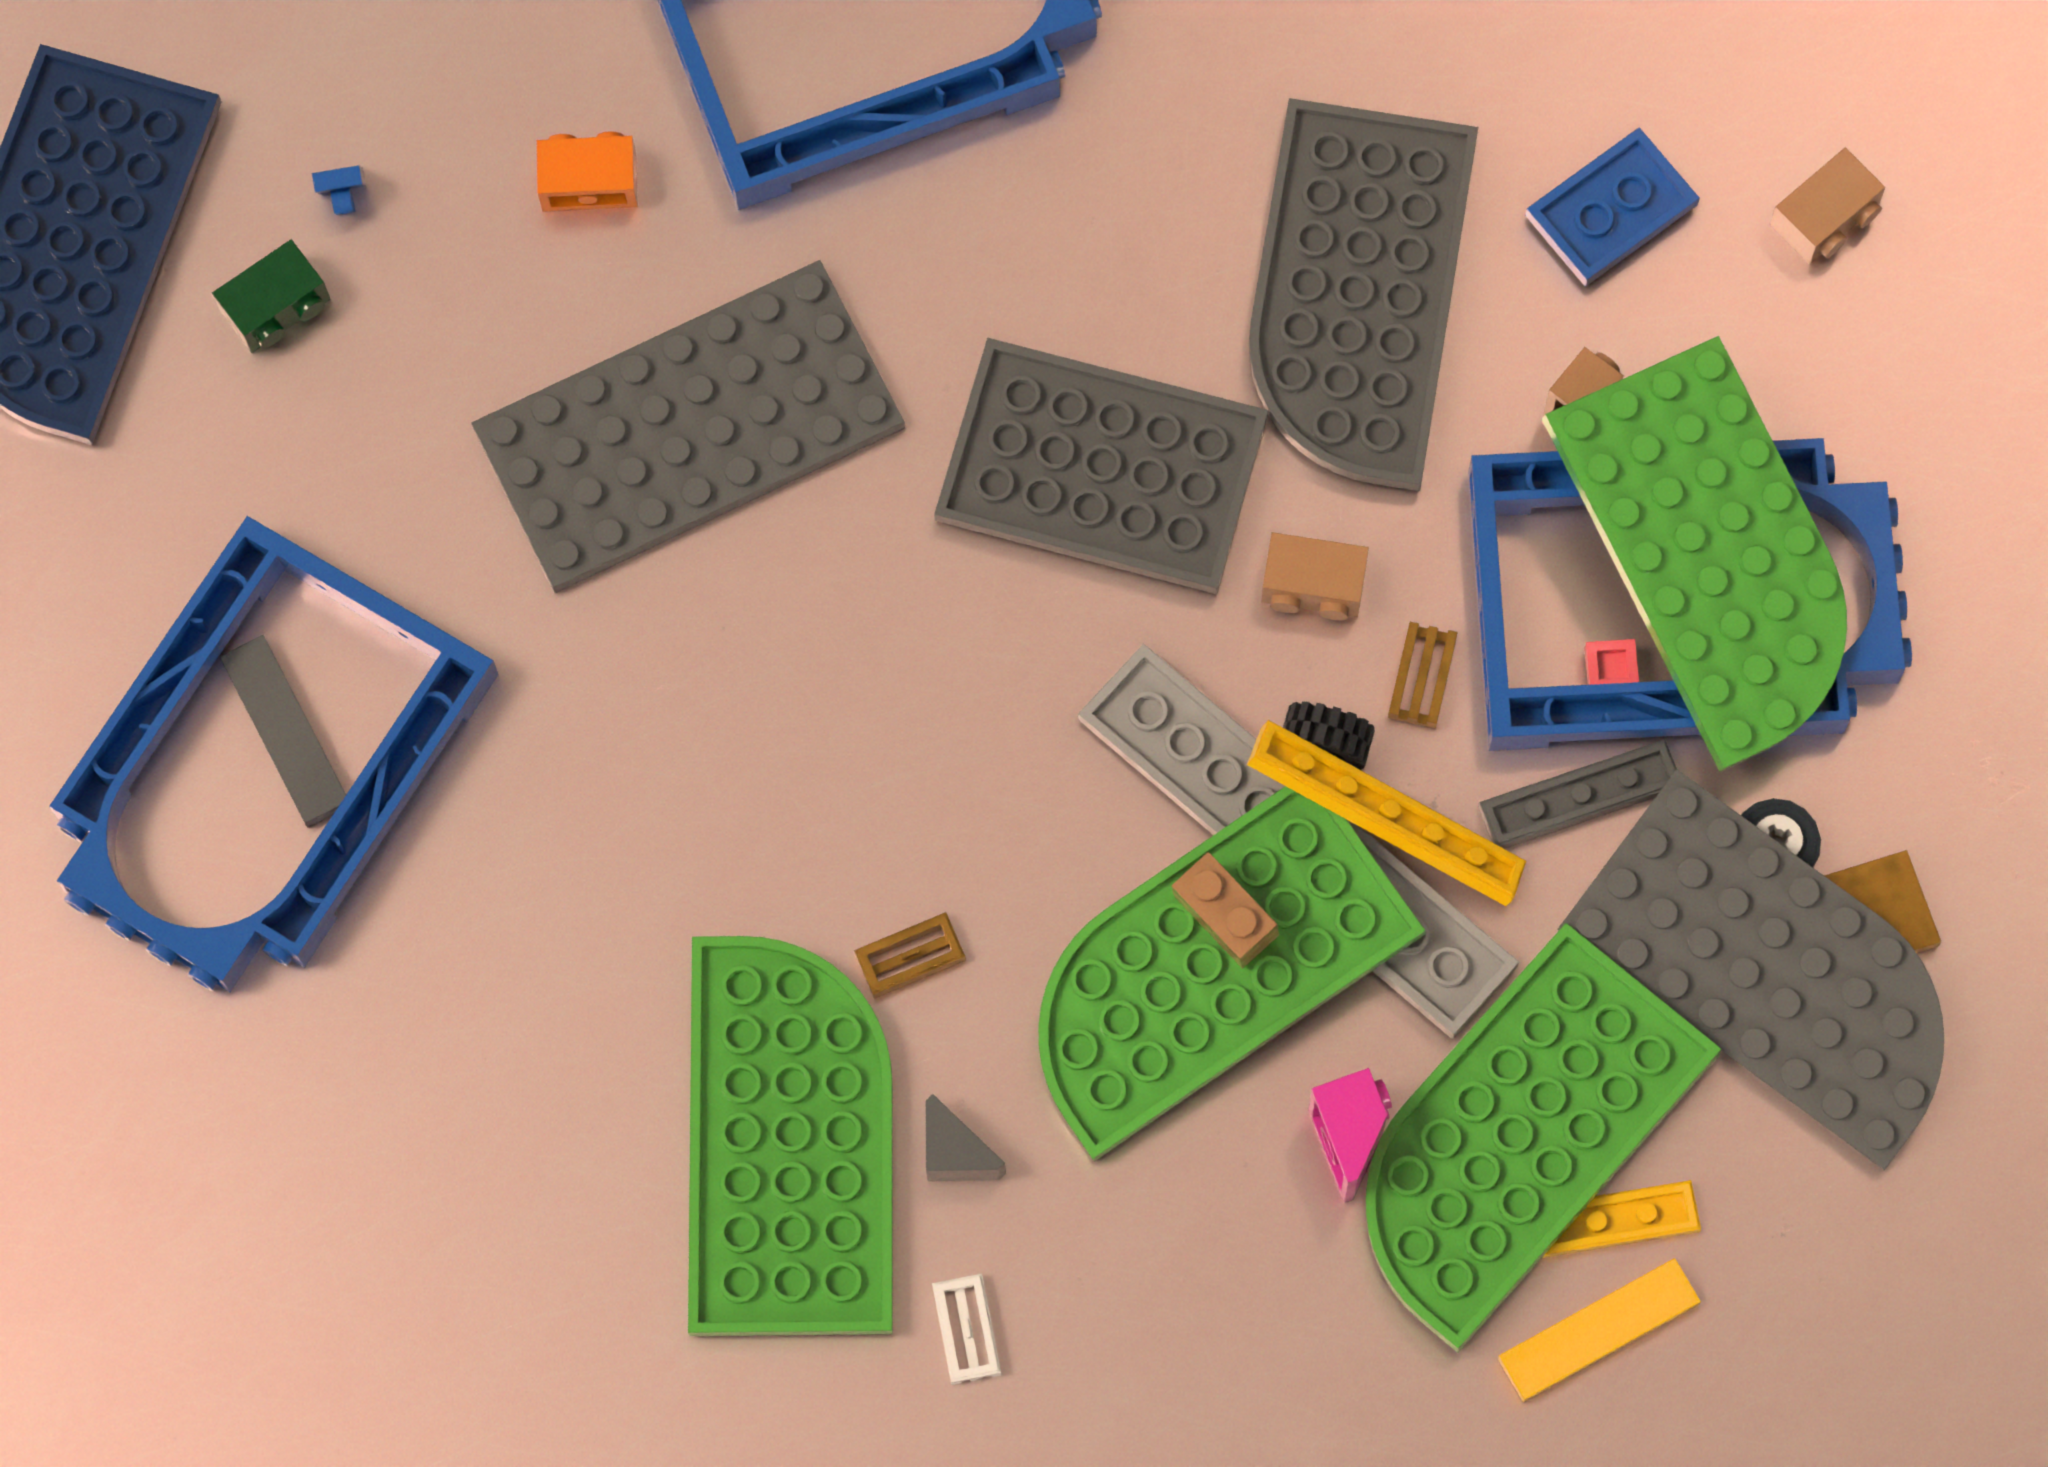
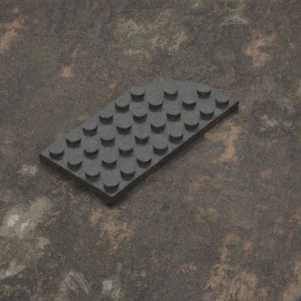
[1249,98,1479,491]
[1557,769,1944,1171]

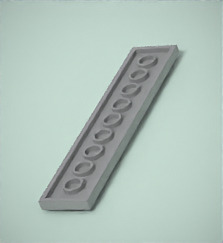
[1078,644,1519,1039]

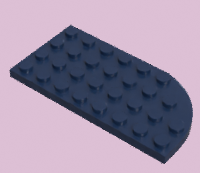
[0,44,222,445]

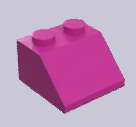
[1308,1068,1392,1203]

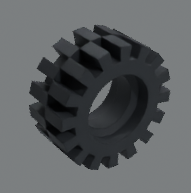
[1283,701,1375,770]

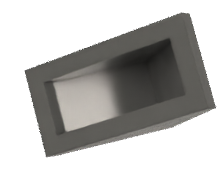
[926,1094,1006,1181]

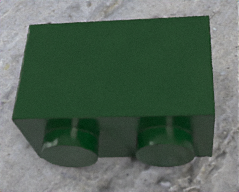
[212,239,331,353]

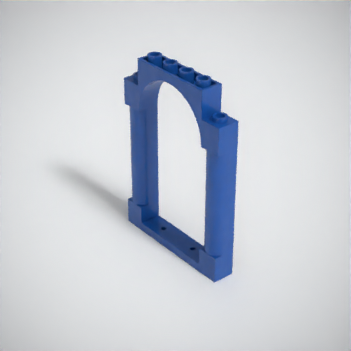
[657,0,1102,210]
[1468,438,1912,751]
[49,516,499,992]

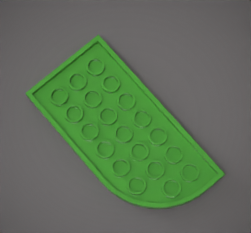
[1542,336,1847,772]
[1038,786,1426,1162]
[1366,923,1721,1353]
[688,936,893,1336]

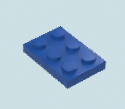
[1525,127,1700,287]

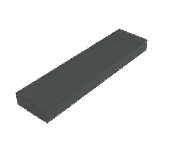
[220,635,346,828]
[1478,739,1677,849]

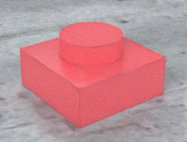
[1584,639,1639,685]

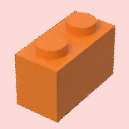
[536,131,638,212]

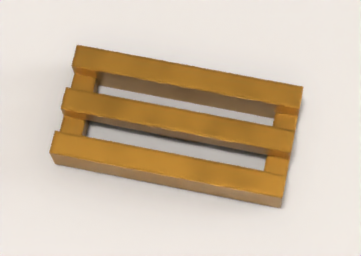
[1388,621,1458,729]
[854,912,966,999]

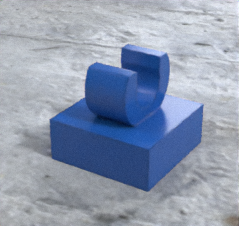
[312,165,366,215]

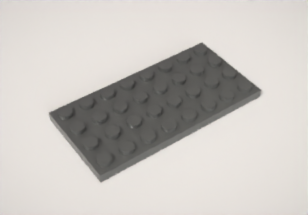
[471,260,905,593]

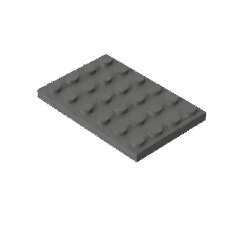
[934,337,1268,594]

